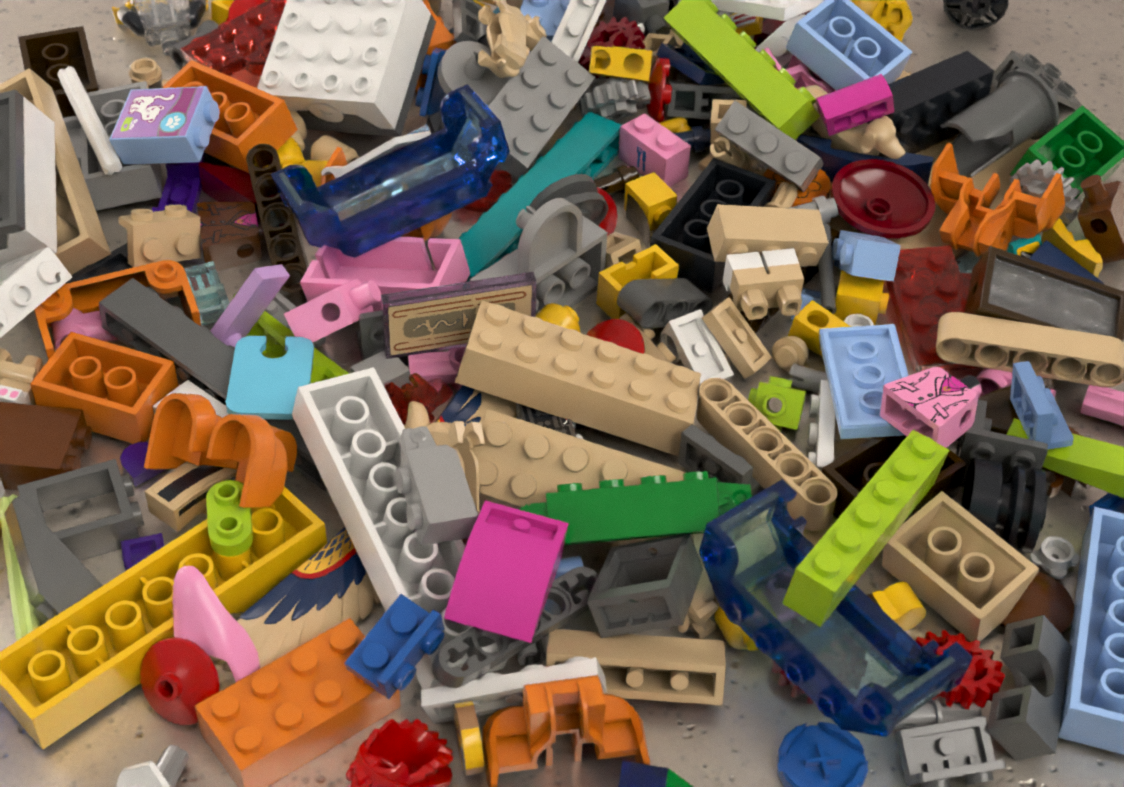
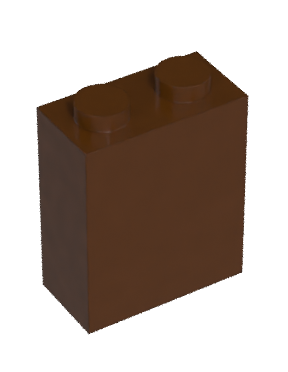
[0,402,92,491]

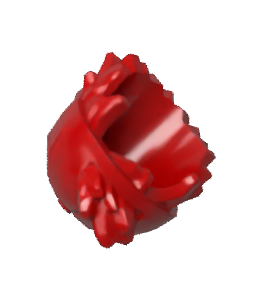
[345,719,453,787]

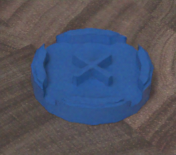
[777,722,868,787]

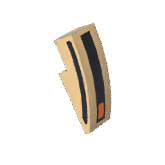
[144,462,243,532]

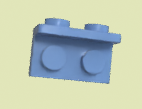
[1010,361,1074,449]

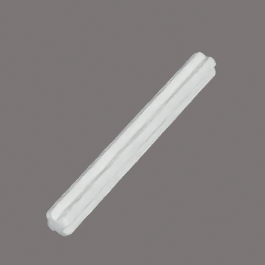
[57,66,122,176]

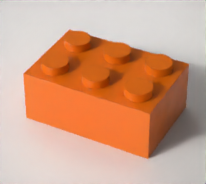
[30,332,179,444]

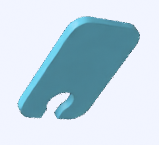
[226,336,314,420]

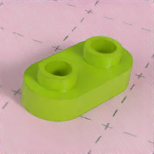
[206,480,253,556]

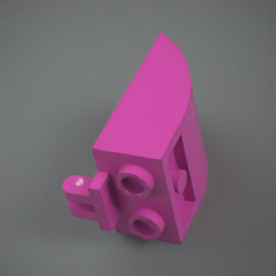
[444,501,569,643]

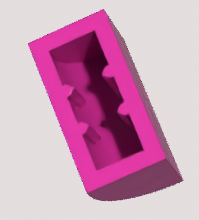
[815,74,894,136]

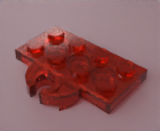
[181,0,287,77]
[885,245,983,373]

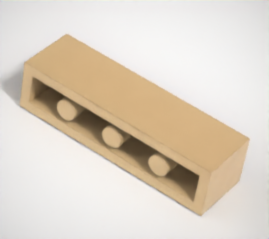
[546,629,726,705]

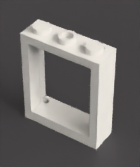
[0,246,72,338]

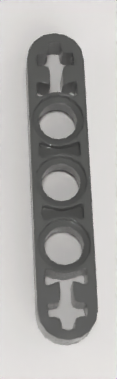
[432,567,599,688]

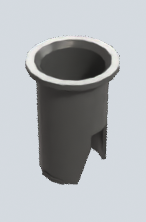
[940,68,1059,178]

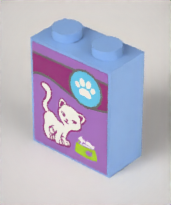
[109,86,219,165]

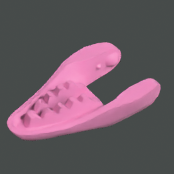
[173,566,260,682]

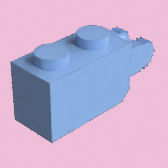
[832,230,901,282]

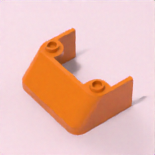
[34,260,201,360]

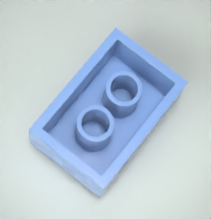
[786,0,912,90]

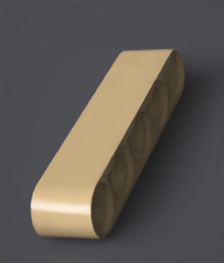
[936,312,1124,387]
[696,378,837,531]

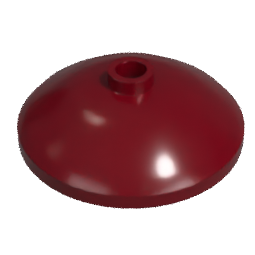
[831,159,935,239]

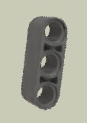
[617,278,713,328]

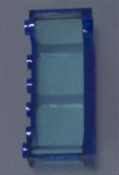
[271,84,510,258]
[699,479,973,737]

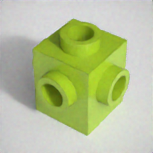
[748,376,807,432]

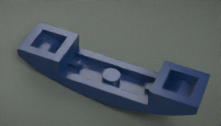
[797,135,934,185]

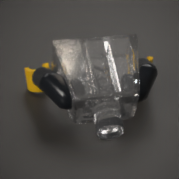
[111,0,208,56]

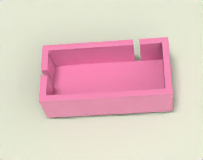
[300,234,470,312]

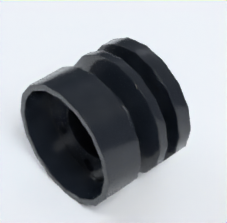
[943,0,1009,30]
[961,458,1048,553]

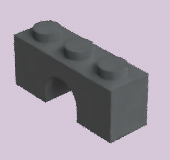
[987,615,1072,761]

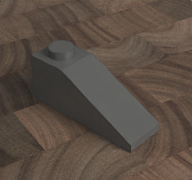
[667,80,763,119]
[4,496,103,624]

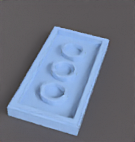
[819,324,909,439]

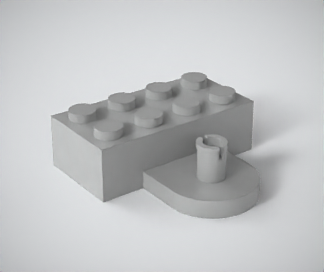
[438,36,596,184]
[63,81,162,211]
[470,198,607,317]

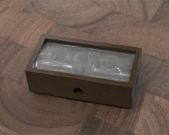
[965,246,1124,342]

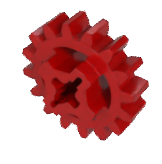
[906,630,1005,710]

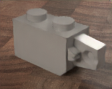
[395,426,478,546]

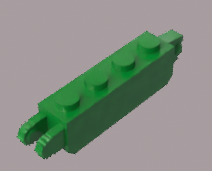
[518,471,753,545]

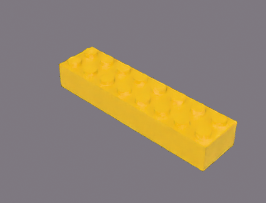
[0,486,327,750]

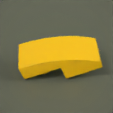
[1041,218,1103,278]

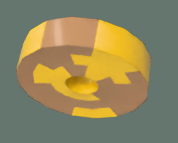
[453,701,484,776]

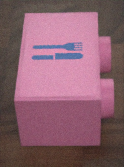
[618,113,691,187]

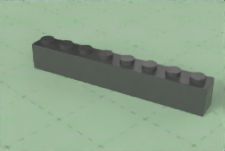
[99,278,328,492]

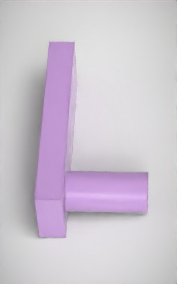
[210,264,290,347]

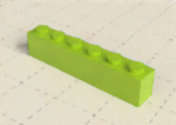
[664,0,820,140]
[782,429,949,627]

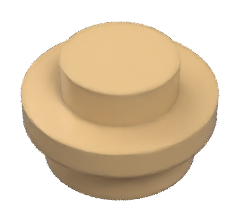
[129,58,162,87]
[772,336,809,373]

